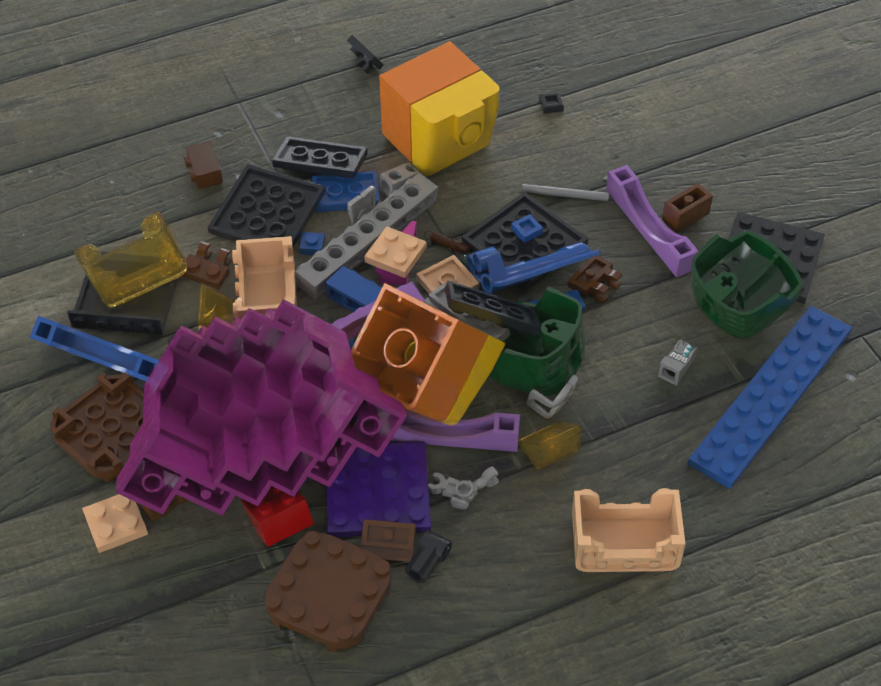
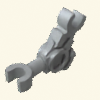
[428,466,499,510]

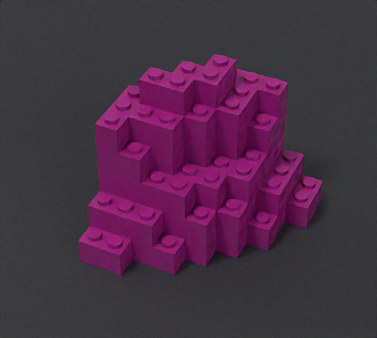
[116,299,407,515]

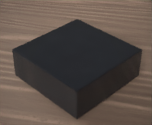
[539,92,564,114]

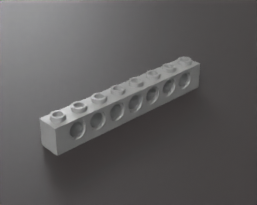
[295,173,438,300]

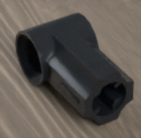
[405,530,452,583]

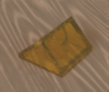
[197,284,238,329]
[518,421,582,470]

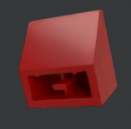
[241,486,314,547]

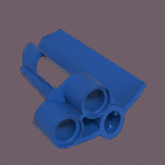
[467,243,601,293]

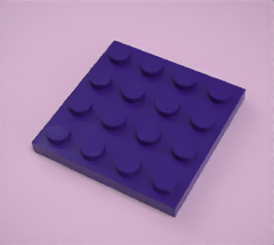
[327,442,431,537]

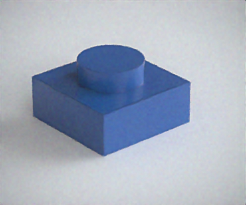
[511,214,543,243]
[299,232,325,255]

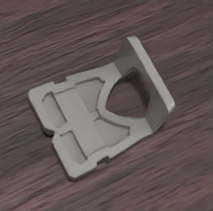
[348,186,376,226]
[526,375,578,419]

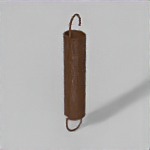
[424,230,472,255]

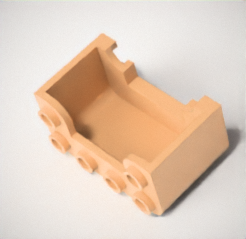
[232,236,297,320]
[572,488,685,572]

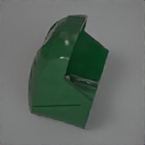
[692,231,803,338]
[489,287,585,396]

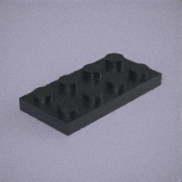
[272,136,368,179]
[444,280,541,336]

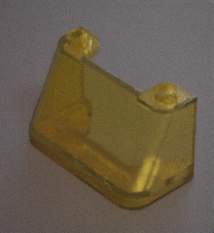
[73,211,187,307]

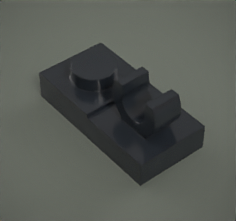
[347,35,384,74]

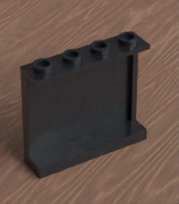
[67,250,179,335]

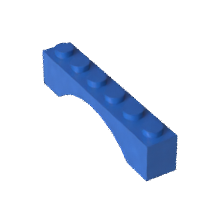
[29,316,159,381]

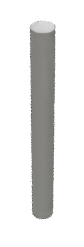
[522,184,609,201]

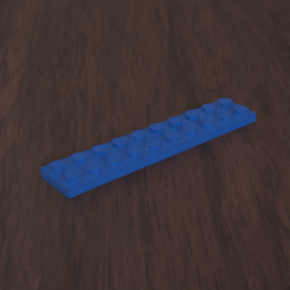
[688,306,852,490]

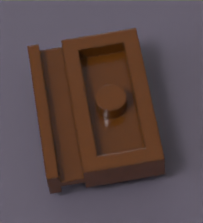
[361,519,416,562]

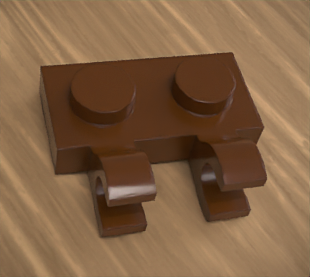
[178,241,232,289]
[568,256,622,303]

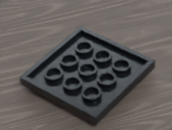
[207,164,326,247]
[462,192,588,291]
[716,212,825,304]

